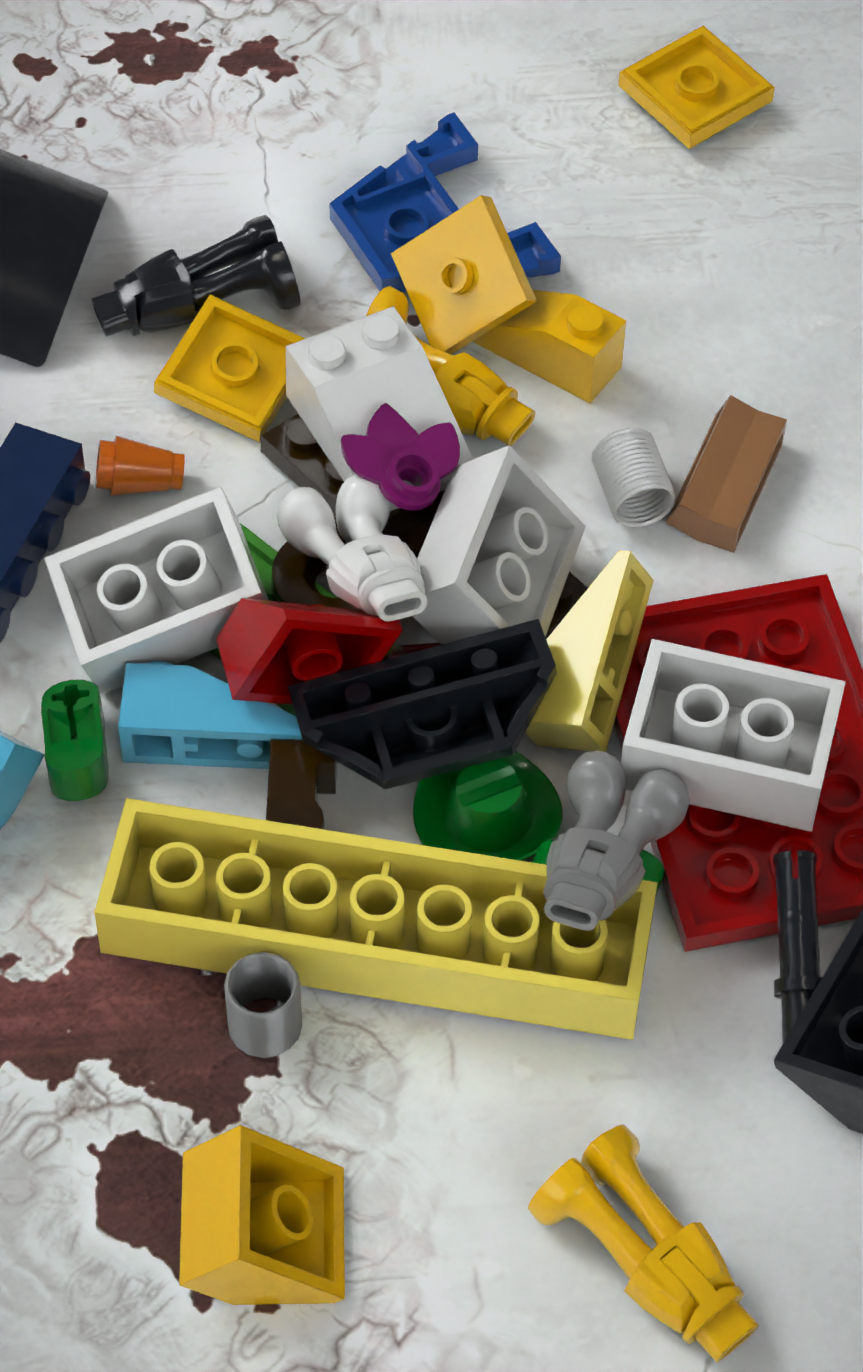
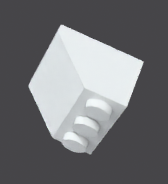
[413,445,586,644]

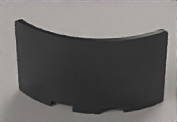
[0,149,109,367]

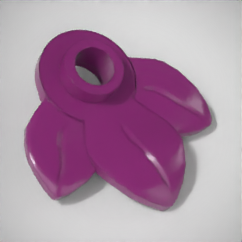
[341,403,460,511]

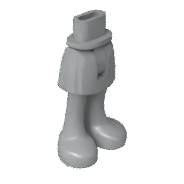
[543,750,690,931]

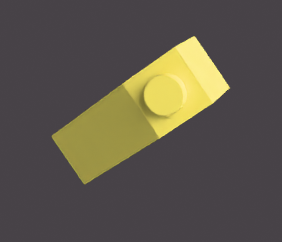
[525,550,654,752]

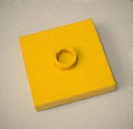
[618,26,775,149]
[391,195,537,354]
[154,294,305,443]

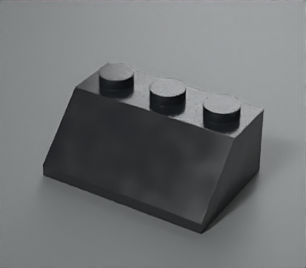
[774,909,863,1134]

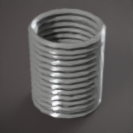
[224,952,302,1058]

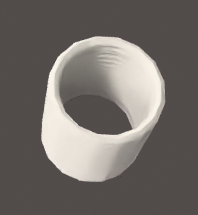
[591,428,677,527]

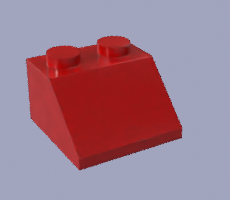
[216,598,403,705]

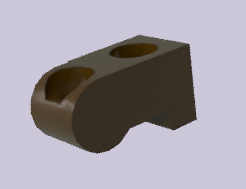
[266,739,337,829]

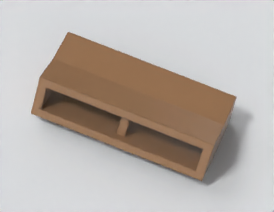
[666,395,787,553]

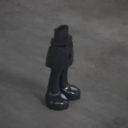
[91,214,301,337]

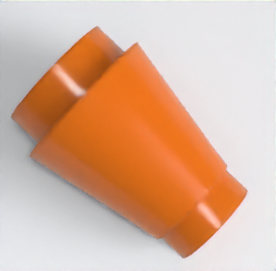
[95,435,185,496]

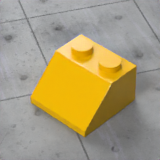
[179,1125,345,1305]

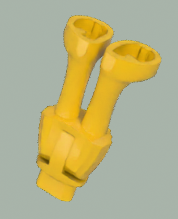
[366,286,536,446]
[528,1125,759,1363]

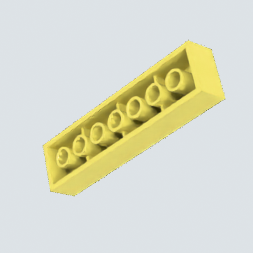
[94,798,658,1040]

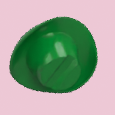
[413,750,563,862]

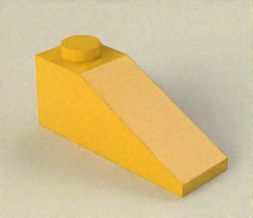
[472,290,626,404]

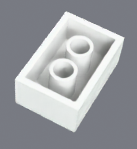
[44,486,269,695]
[621,639,846,832]

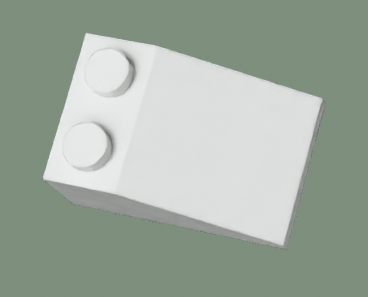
[285,306,473,511]

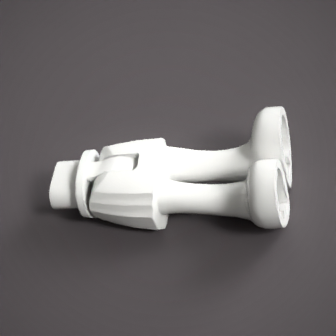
[277,474,428,622]

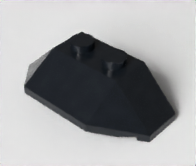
[288,619,557,790]

